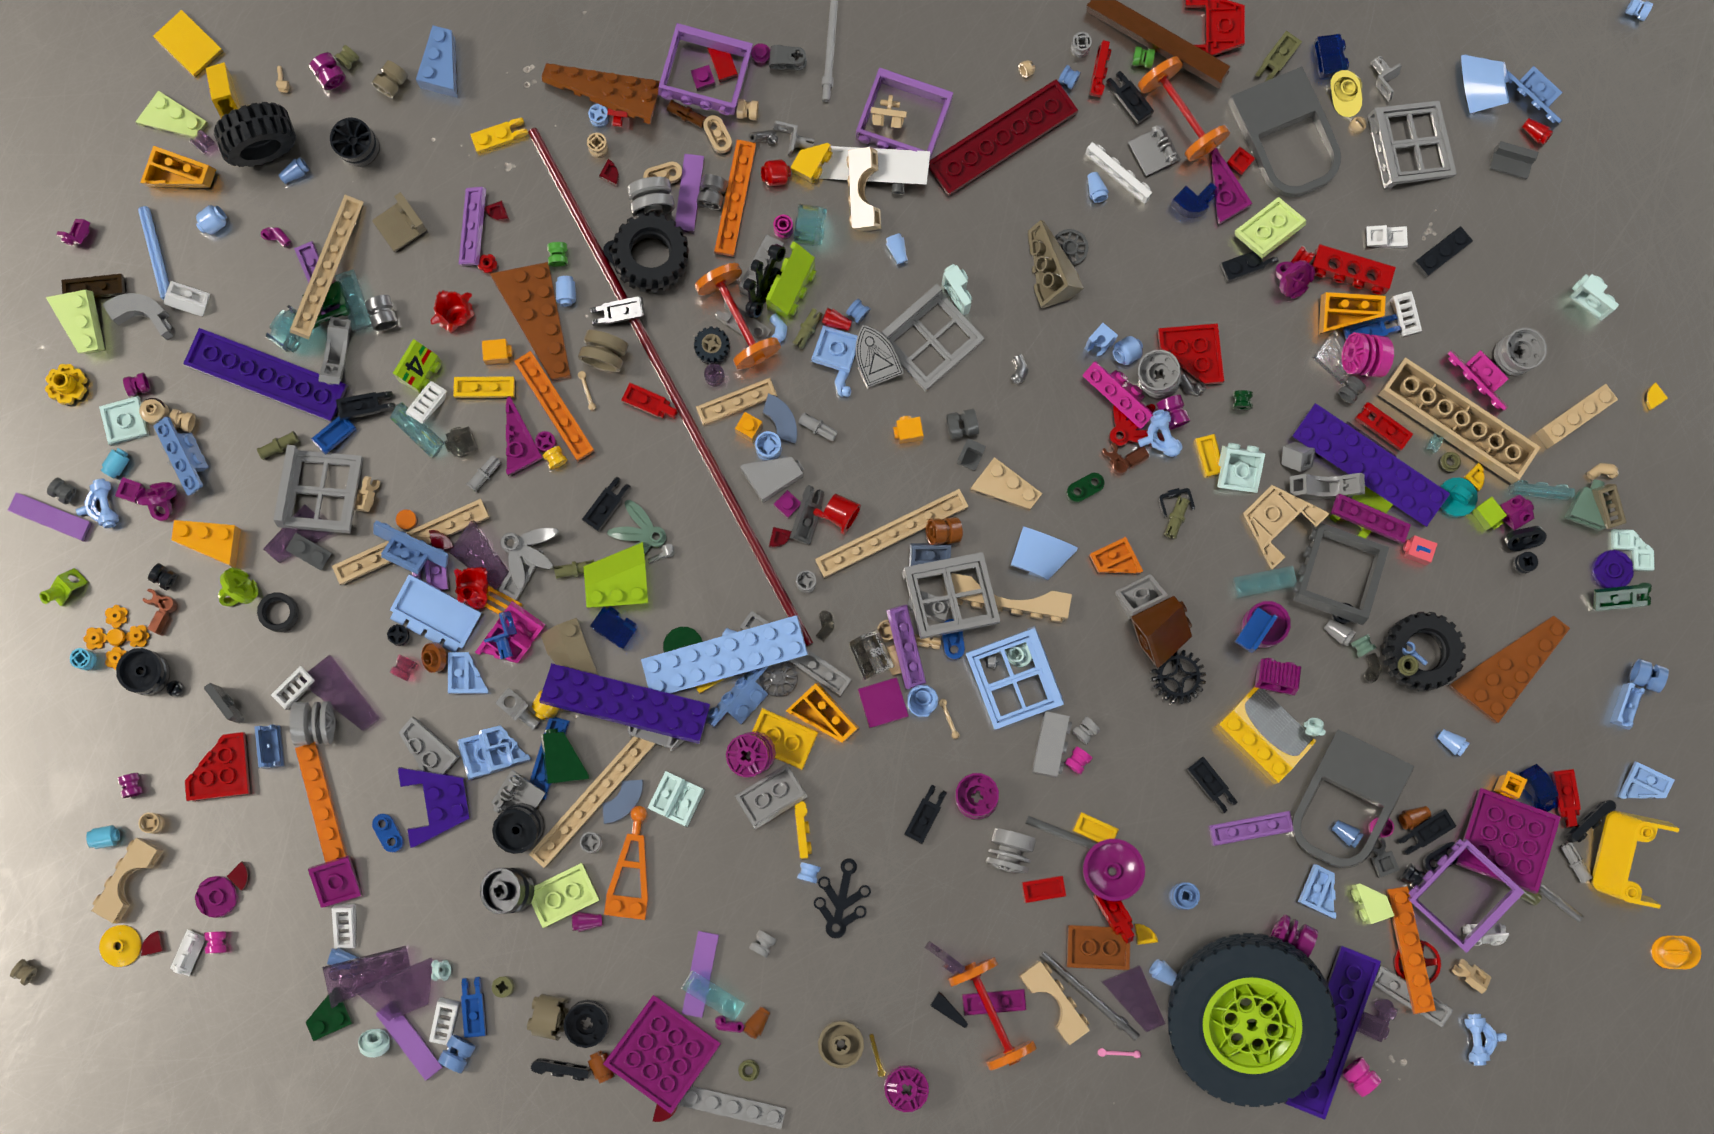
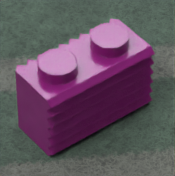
[1255,658,1301,696]

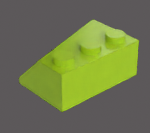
[766,241,817,320]
[583,542,648,608]

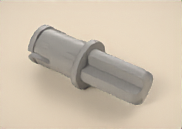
[798,412,837,441]
[467,455,501,492]
[1561,842,1593,883]

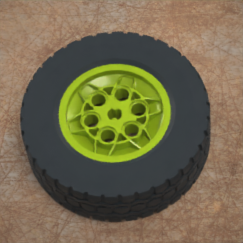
[1168,933,1337,1107]

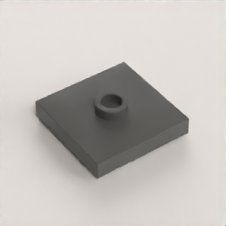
[204,683,244,723]

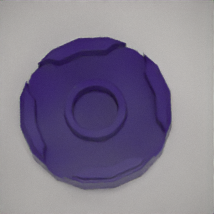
[1592,550,1634,588]

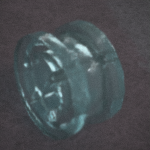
[1426,433,1444,453]

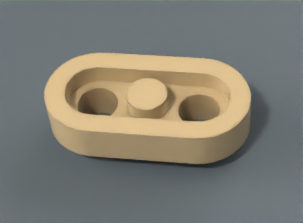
[703,115,732,154]
[643,162,682,184]

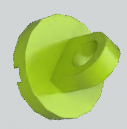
[218,567,259,606]

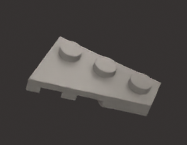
[398,717,459,774]

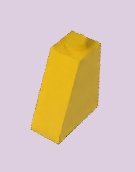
[206,62,241,119]

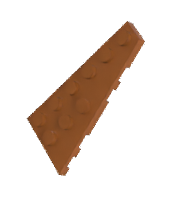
[490,262,571,381]

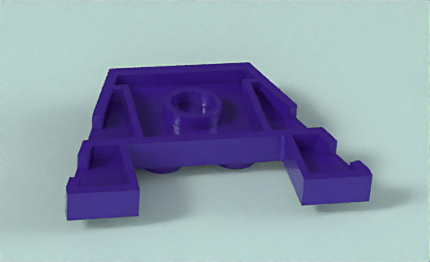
[398,767,470,848]

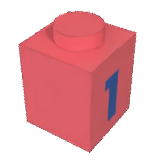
[1403,535,1437,565]

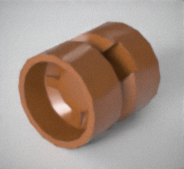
[926,517,963,545]

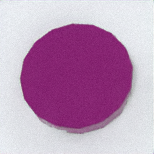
[195,876,238,918]

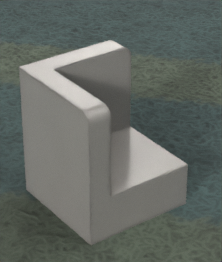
[1281,442,1315,472]

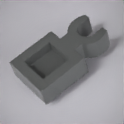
[1371,838,1400,878]

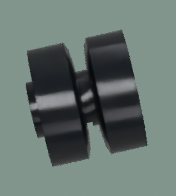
[330,117,379,167]

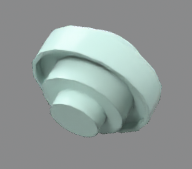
[1005,642,1033,667]
[358,1029,390,1058]

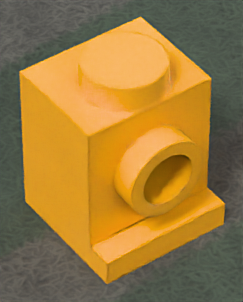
[1493,771,1527,799]

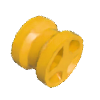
[542,446,568,470]

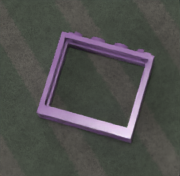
[658,23,753,115]
[856,67,953,160]
[1408,839,1525,953]

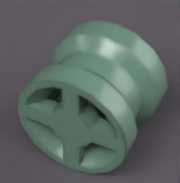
[1350,634,1377,657]

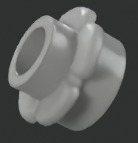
[985,653,1000,669]

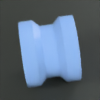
[588,104,609,128]
[797,862,821,883]

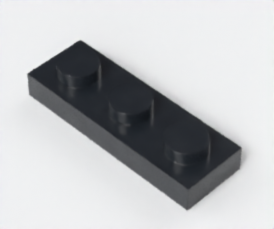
[1414,226,1473,278]

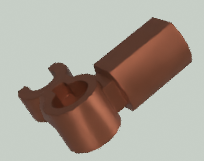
[1102,442,1149,475]
[143,589,177,635]

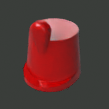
[813,493,861,535]

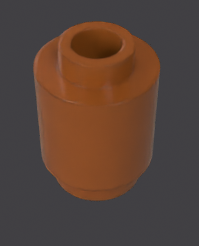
[587,1050,615,1084]

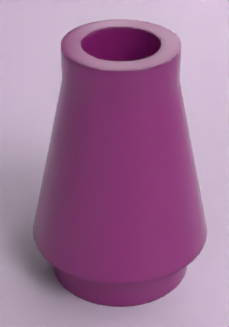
[572,912,602,933]

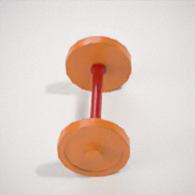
[1138,56,1231,162]
[694,262,781,370]
[948,957,1037,1070]

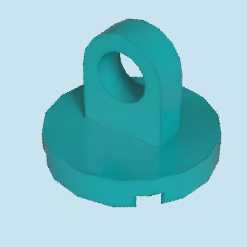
[1440,477,1478,517]

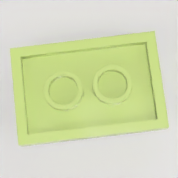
[1235,197,1306,259]
[531,863,600,928]

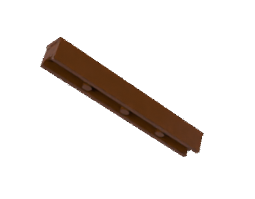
[1087,0,1230,89]

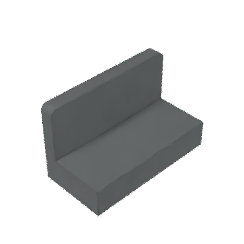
[1490,141,1539,180]

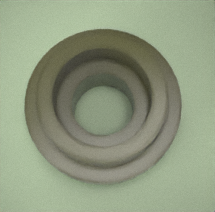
[1440,452,1461,472]
[1397,655,1419,676]
[738,1060,759,1081]

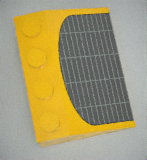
[1215,686,1316,784]

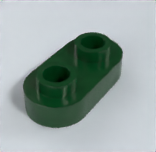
[1066,473,1105,503]

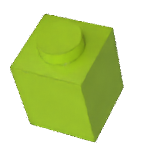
[1471,497,1507,530]

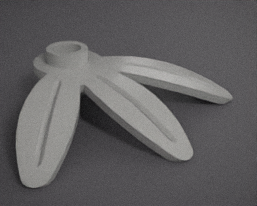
[500,528,559,589]

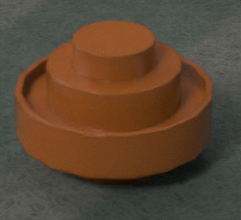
[421,642,447,673]

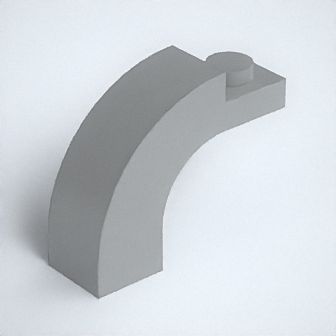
[102,293,173,340]
[319,317,351,384]
[1290,473,1365,500]

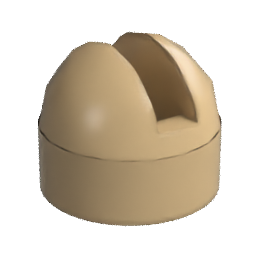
[1019,60,1035,78]
[1350,116,1367,134]

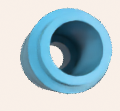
[100,448,130,479]
[86,825,120,849]

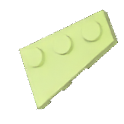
[136,91,208,140]

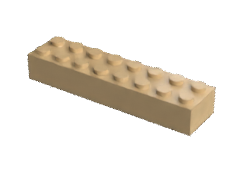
[1378,357,1541,484]

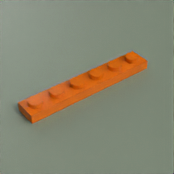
[714,139,757,257]
[514,351,594,462]
[295,742,347,862]
[1386,886,1436,1014]

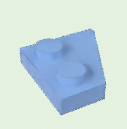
[448,652,488,694]
[1618,761,1675,799]
[1298,864,1336,919]

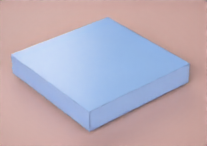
[811,325,858,373]

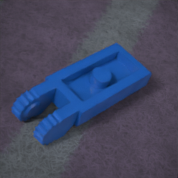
[1343,314,1401,339]
[461,977,486,1038]

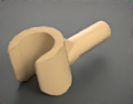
[276,66,289,93]

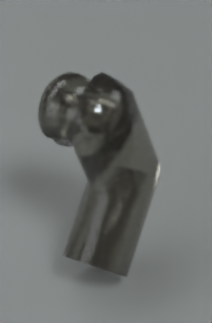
[1364,653,1382,683]

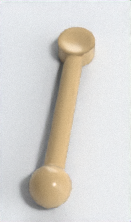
[578,371,596,410]
[939,699,960,739]

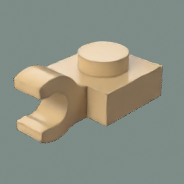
[355,476,380,512]
[1452,959,1491,994]

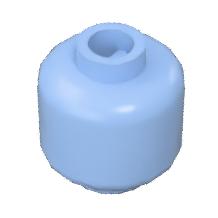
[196,205,227,235]
[1113,336,1143,365]

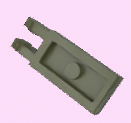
[1255,31,1302,81]

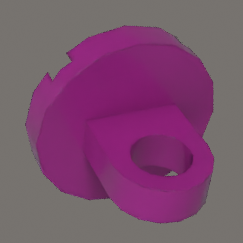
[1276,260,1315,298]
[135,482,177,521]

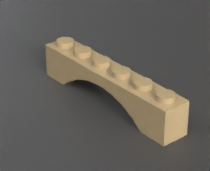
[951,573,1072,623]

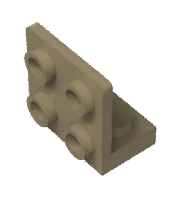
[372,192,427,252]

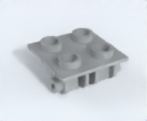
[1128,125,1181,176]
[491,770,546,813]

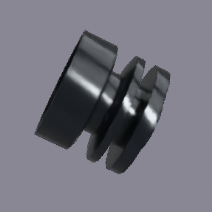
[563,999,610,1048]

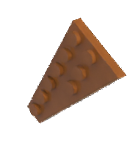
[542,63,660,124]
[1447,616,1570,723]

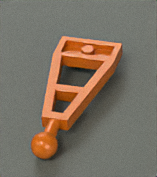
[604,806,648,920]

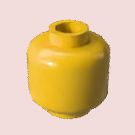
[532,690,560,720]

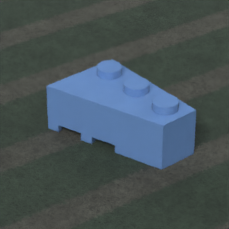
[416,26,458,98]

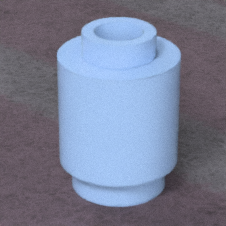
[555,276,576,307]

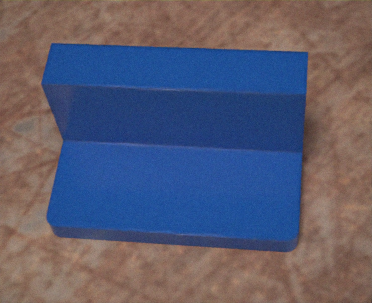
[1235,607,1278,653]

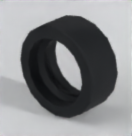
[257,592,299,632]

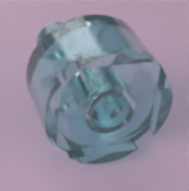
[794,204,827,246]
[266,305,302,353]

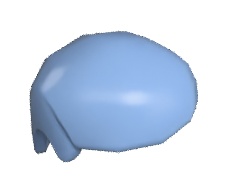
[907,685,938,717]

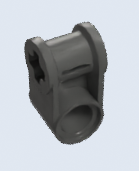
[769,45,807,70]

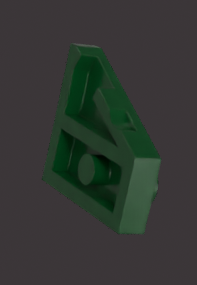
[306,986,354,1041]

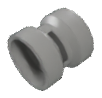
[1071,32,1092,58]
[796,570,816,593]
[1072,716,1101,745]
[580,832,602,853]
[749,930,777,958]

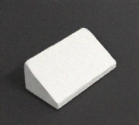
[164,281,210,316]

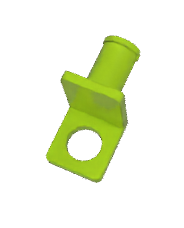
[39,568,87,606]

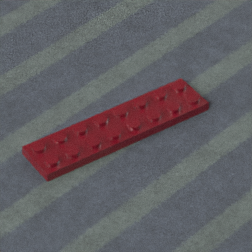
[929,79,1078,196]

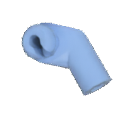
[769,313,787,343]
[835,370,851,397]

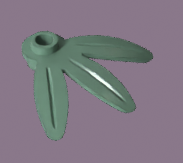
[607,500,666,554]

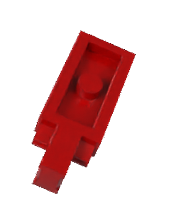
[1089,40,1112,97]
[621,383,678,419]
[1551,769,1581,828]
[1094,894,1135,944]

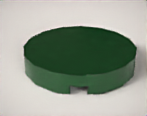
[663,627,703,653]

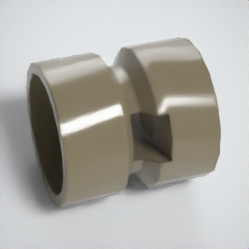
[372,60,408,98]

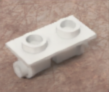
[1462,923,1509,946]
[170,929,205,976]

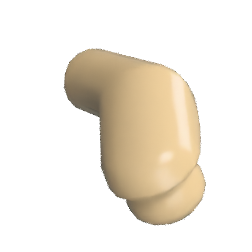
[1587,463,1619,481]

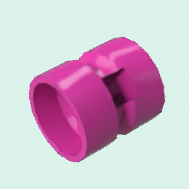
[1342,1057,1382,1097]

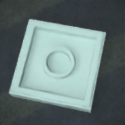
[99,396,149,446]

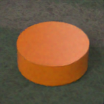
[396,509,417,530]

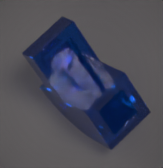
[1170,182,1217,218]
[1519,764,1559,812]

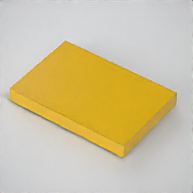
[153,10,223,78]
[752,708,819,770]

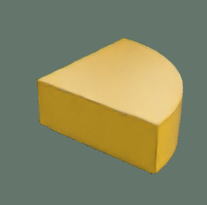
[1646,382,1668,410]
[1464,463,1484,491]
[1134,924,1158,945]

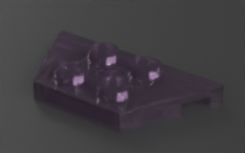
[355,958,433,1021]

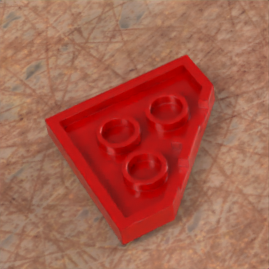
[1157,323,1224,385]
[185,732,250,801]

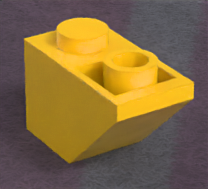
[790,143,833,183]

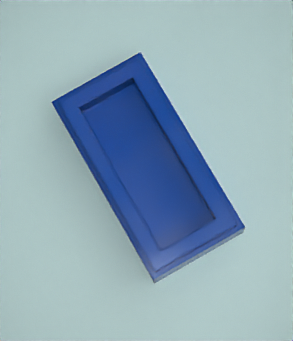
[311,416,356,455]

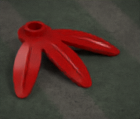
[1110,404,1164,446]

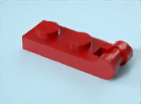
[1355,402,1413,451]

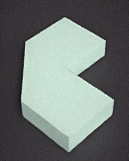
[1611,529,1655,571]

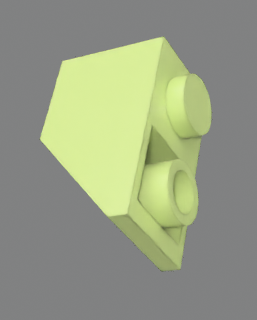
[1351,883,1394,924]

